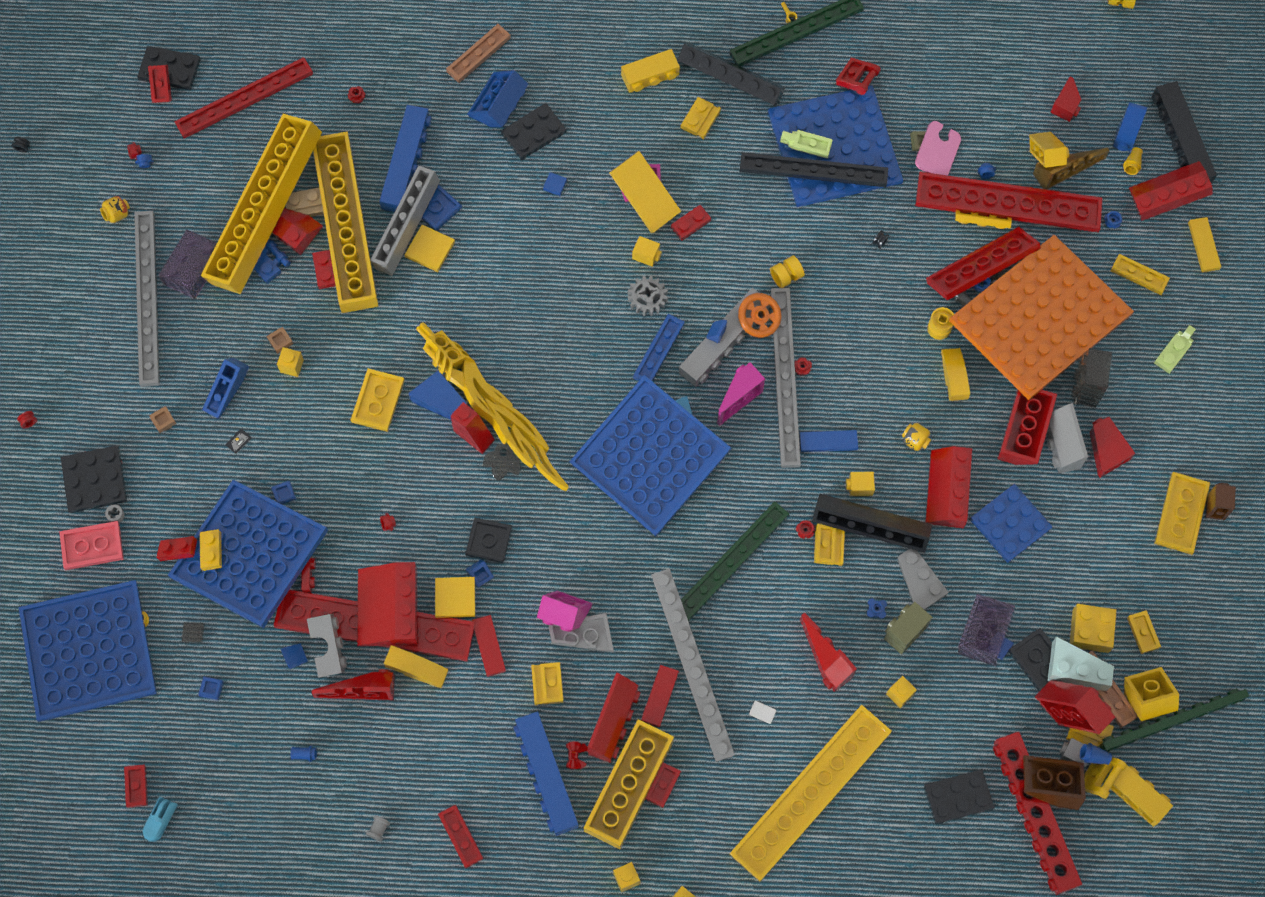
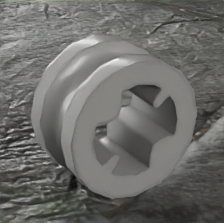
[105,505,125,523]

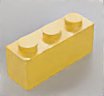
[621,49,680,93]
[1029,132,1069,168]
[1110,765,1173,827]

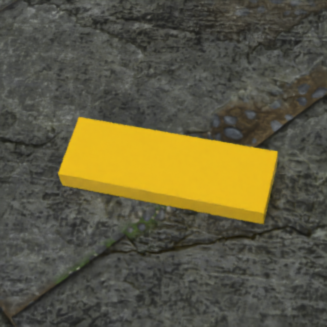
[1188,217,1221,272]
[1110,254,1170,295]

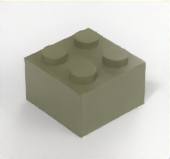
[884,601,933,655]

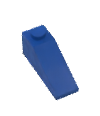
[1113,102,1147,152]
[202,358,250,419]

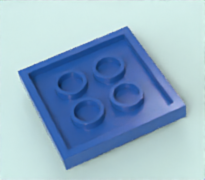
[970,483,1053,563]

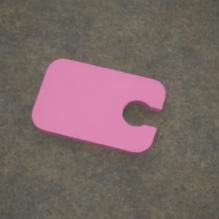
[915,121,961,175]

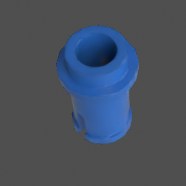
[290,745,317,762]

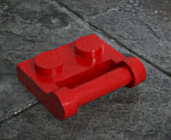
[836,58,881,95]

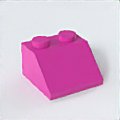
[537,591,593,632]

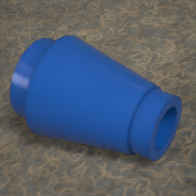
[1080,743,1112,765]

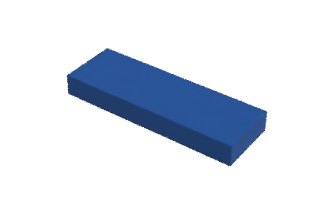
[799,430,858,452]

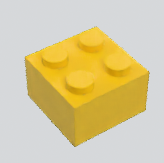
[1070,604,1117,653]
[1124,667,1179,721]

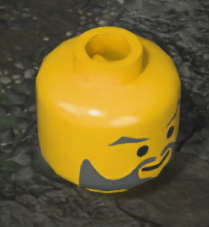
[902,423,931,451]

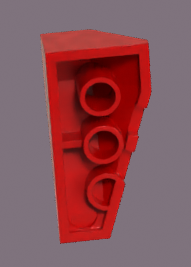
[271,208,323,255]
[800,612,857,692]

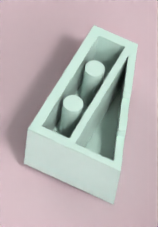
[1047,637,1114,691]

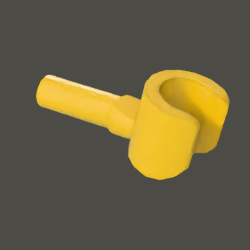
[781,2,797,24]

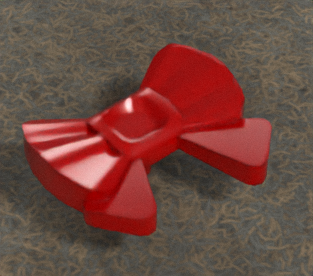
[566,741,588,770]

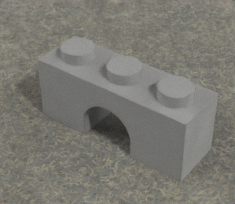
[307,613,347,678]

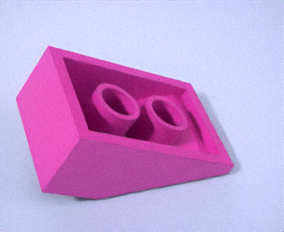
[717,362,765,426]

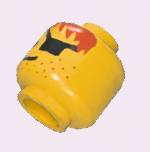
[100,196,130,223]

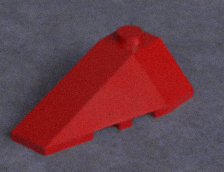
[312,669,395,700]

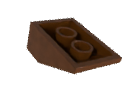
[1023,755,1086,810]

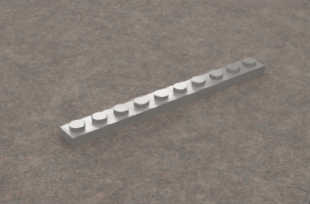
[134,210,160,387]
[771,288,801,468]
[651,568,735,762]

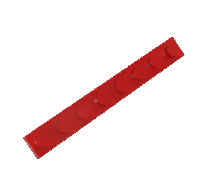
[174,57,313,139]

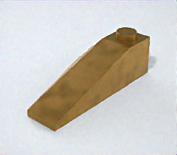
[1033,148,1110,190]

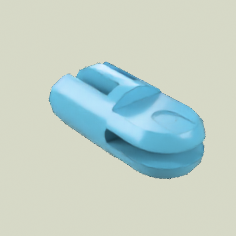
[143,796,178,842]

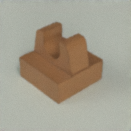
[266,327,293,354]
[149,406,176,433]

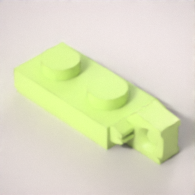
[780,130,833,159]
[1154,325,1196,374]

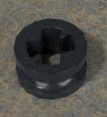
[11,137,30,153]
[872,230,890,249]

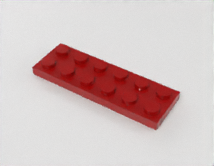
[926,227,1041,300]

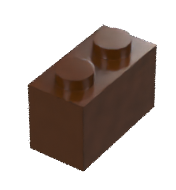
[1205,483,1236,520]

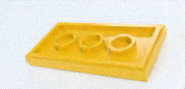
[609,151,681,233]
[1154,472,1210,555]

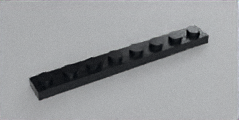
[739,152,888,187]

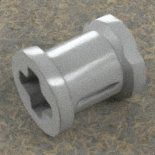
[366,815,391,842]

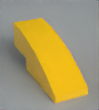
[941,348,970,401]
[384,645,448,688]

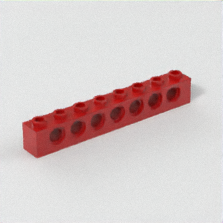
[993,731,1083,895]

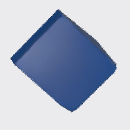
[706,319,727,343]
[465,559,494,588]
[281,643,308,669]

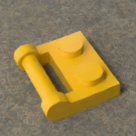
[1084,757,1127,799]

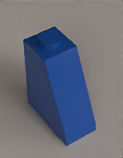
[408,371,467,420]

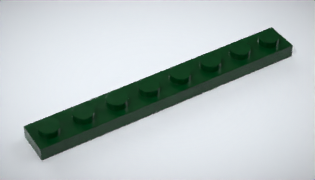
[729,0,864,66]
[681,501,789,621]
[1098,688,1249,752]

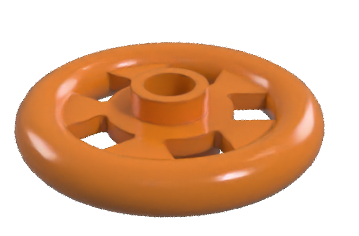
[738,293,781,338]

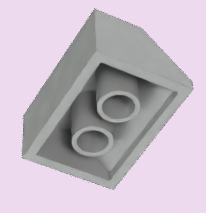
[1047,403,1088,474]

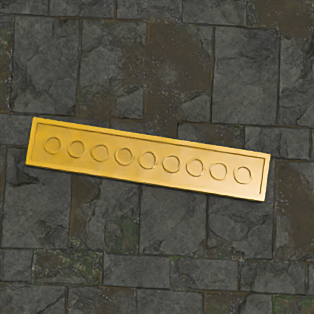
[729,705,892,882]

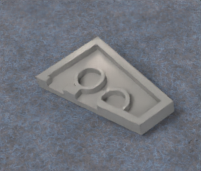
[897,549,949,610]

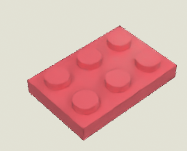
[59,521,124,570]

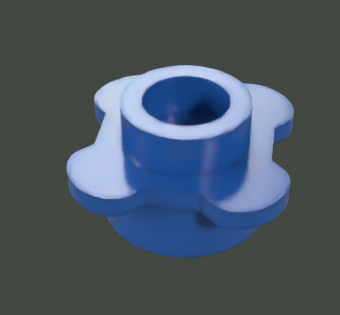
[867,598,887,619]

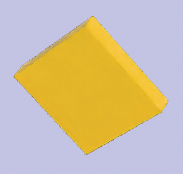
[405,225,455,272]
[435,577,475,618]

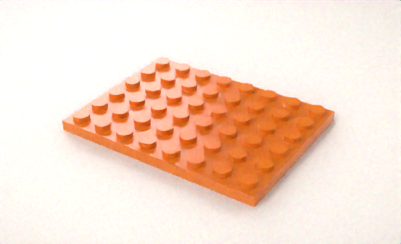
[949,235,1134,400]

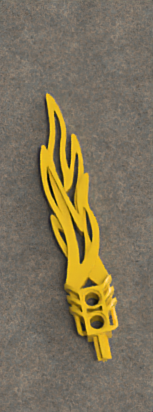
[416,322,569,491]

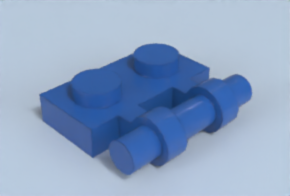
[254,239,291,284]

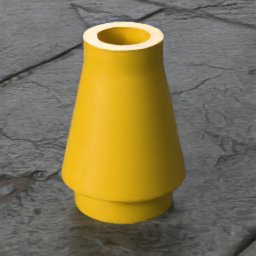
[1123,147,1143,175]

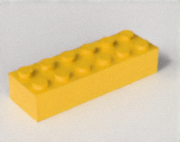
[584,719,674,849]

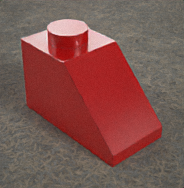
[1050,76,1081,122]

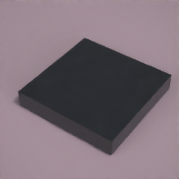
[465,517,512,564]

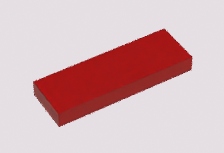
[472,615,506,677]
[641,665,679,728]
[438,804,483,869]

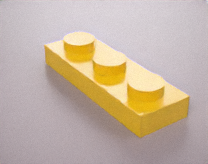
[955,210,1012,229]

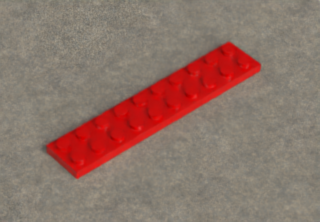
[915,172,1102,233]
[274,590,475,662]

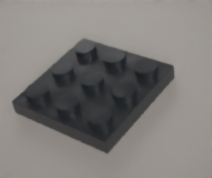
[60,445,127,513]

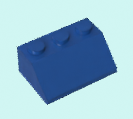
[467,70,529,128]

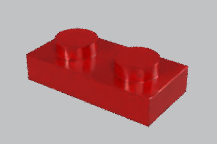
[148,65,172,103]
[671,205,711,241]
[312,250,336,289]
[156,536,197,561]
[301,556,316,593]
[645,762,681,808]
[124,764,148,808]

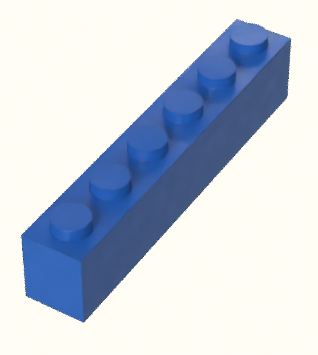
[379,105,432,212]
[513,711,579,836]

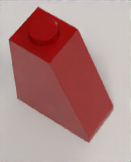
[451,402,495,454]
[1090,416,1135,478]

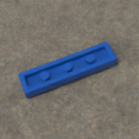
[633,314,685,382]

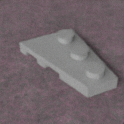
[548,613,614,653]

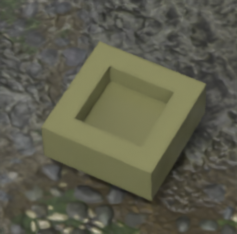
[910,131,926,151]

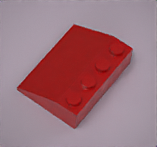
[357,562,417,646]

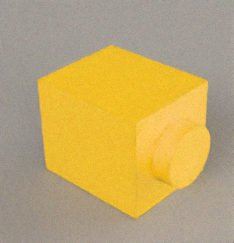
[632,236,662,267]
[277,347,304,377]
[846,472,875,496]
[886,676,917,708]
[613,862,640,893]

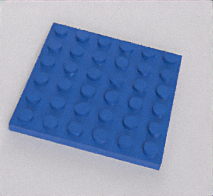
[768,85,903,207]
[569,375,732,536]
[168,480,328,628]
[19,580,157,722]

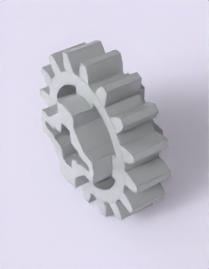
[628,276,668,316]

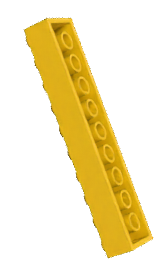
[201,114,322,294]
[313,131,379,313]

